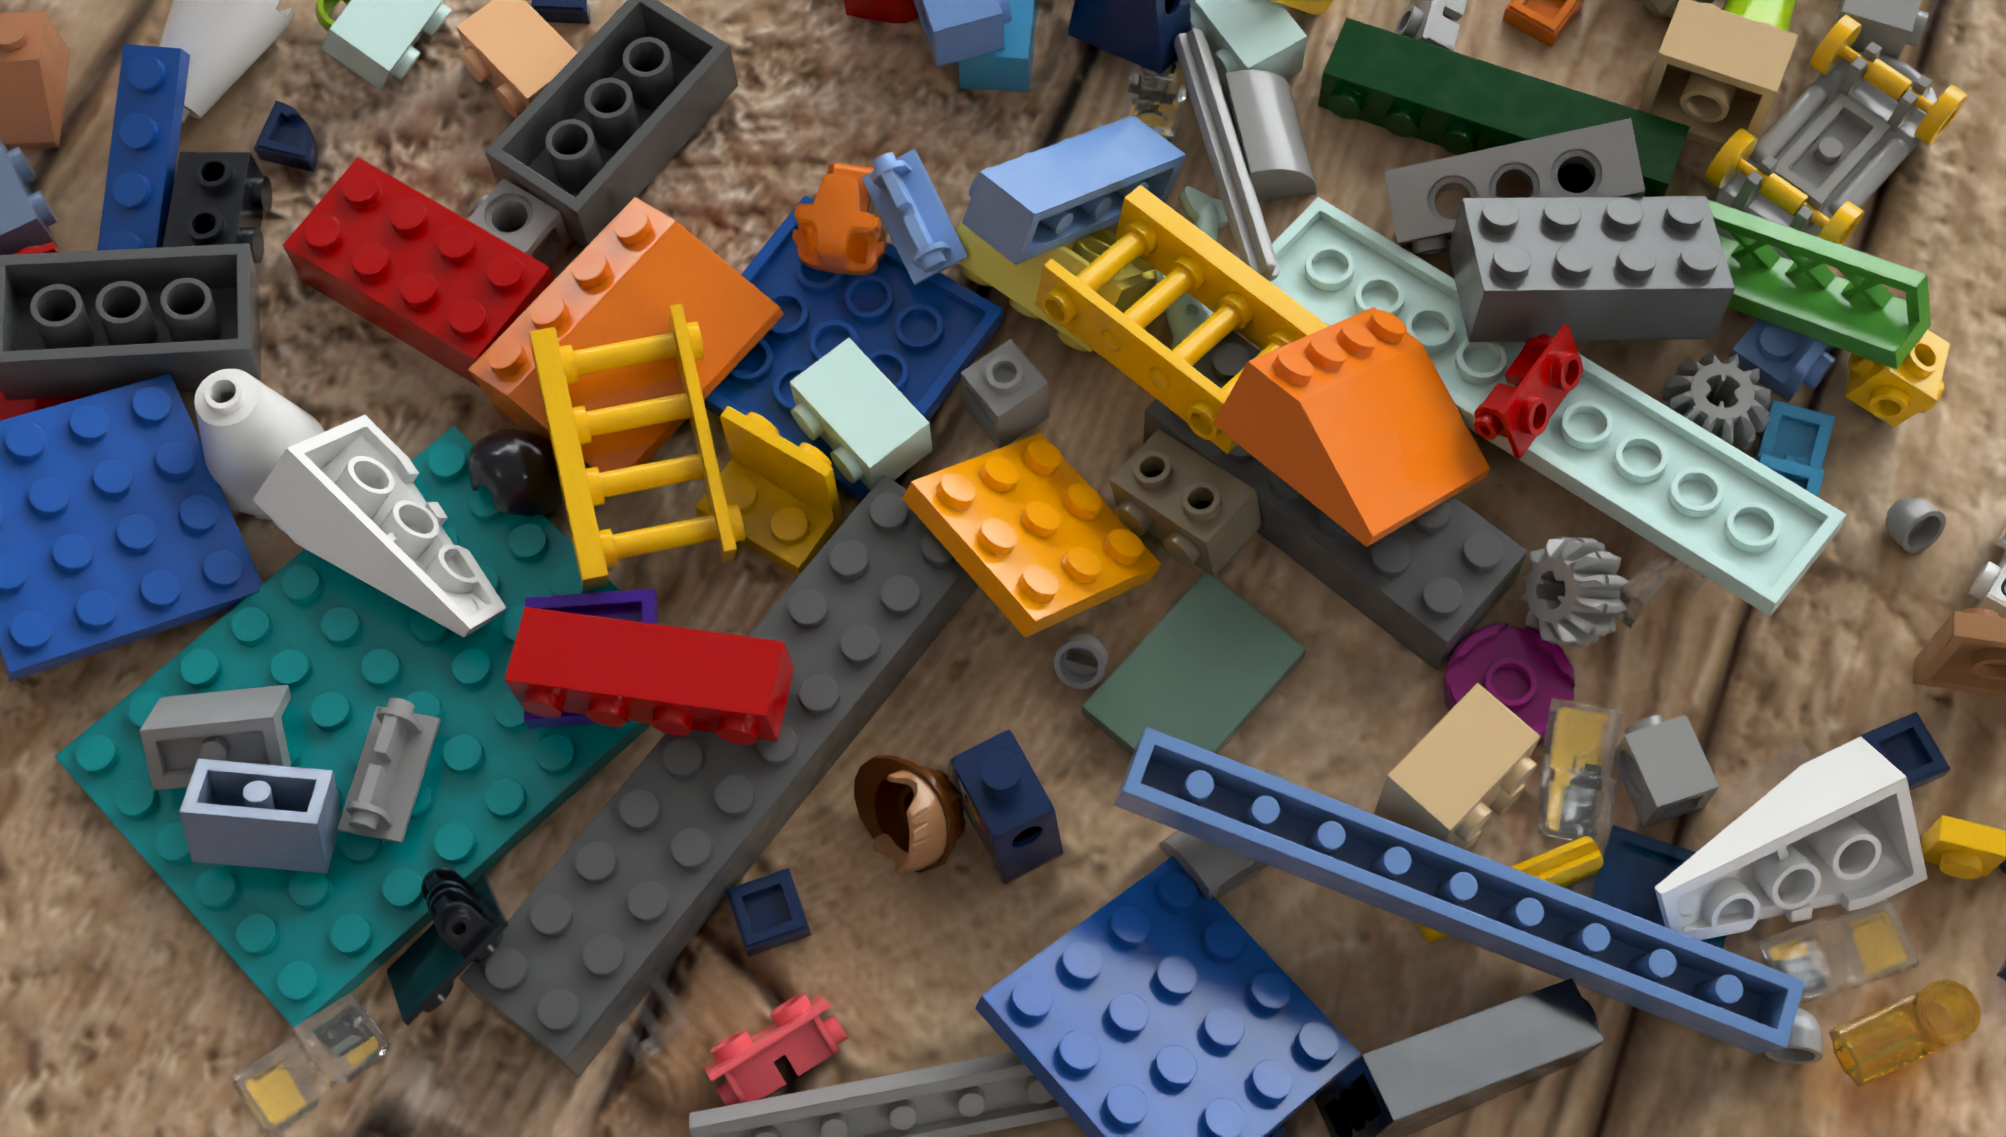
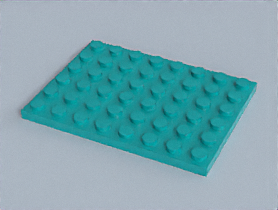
[54,426,651,1036]

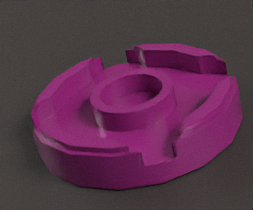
[1443,623,1575,746]

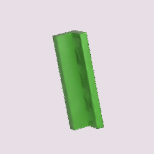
[1707,199,1931,369]

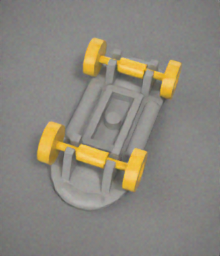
[1704,15,1968,260]

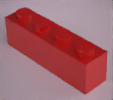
[504,607,795,745]

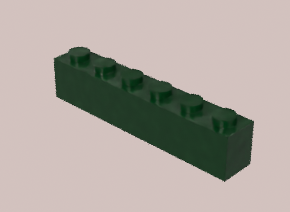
[1318,17,1690,197]

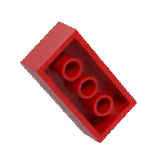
[282,157,554,388]

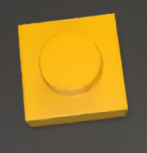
[1921,815,2006,879]

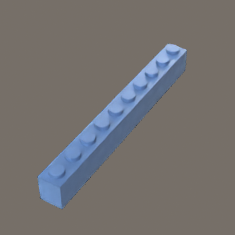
[1114,727,1806,1054]

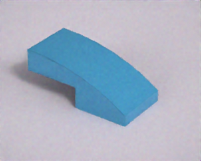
[1755,400,1836,497]

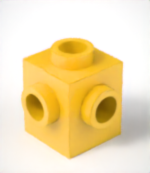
[1844,330,1950,427]

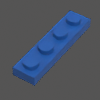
[97,44,190,251]

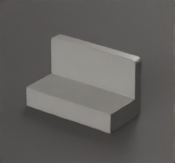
[139,685,291,790]

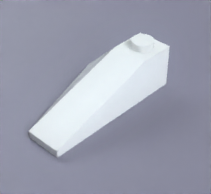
[253,415,506,637]
[1654,736,1928,940]

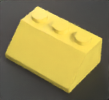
[956,212,1158,352]

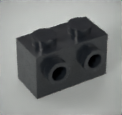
[163,152,272,264]

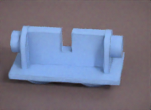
[861,149,969,285]

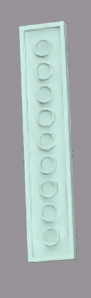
[1269,197,1847,617]

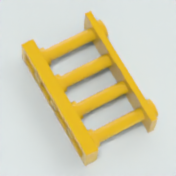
[1035,185,1328,454]
[529,303,745,592]

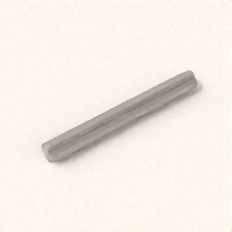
[1173,28,1280,281]

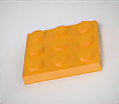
[902,433,1162,638]

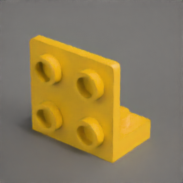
[696,406,843,576]

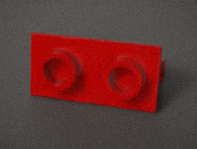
[1474,324,1584,459]

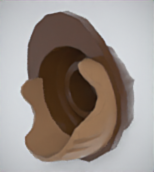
[854,755,966,873]

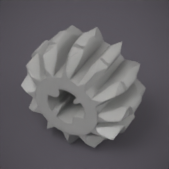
[1662,350,1771,452]
[1517,536,1630,646]

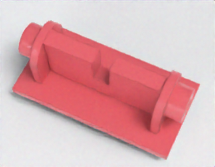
[703,993,848,1106]

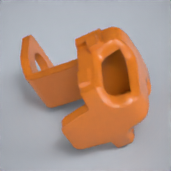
[792,163,887,276]

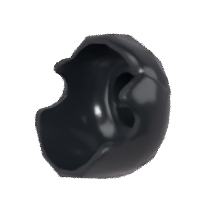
[467,429,562,516]

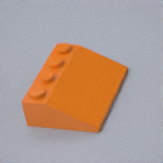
[468,197,784,473]
[1213,307,1490,547]

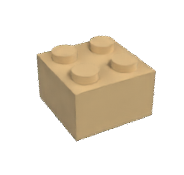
[1638,0,1798,150]
[1374,683,1541,851]

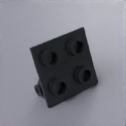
[386,867,509,1025]

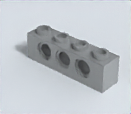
[1384,118,1645,256]

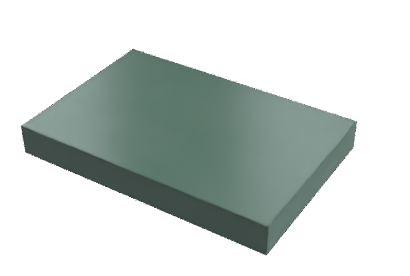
[1082,572,1307,755]

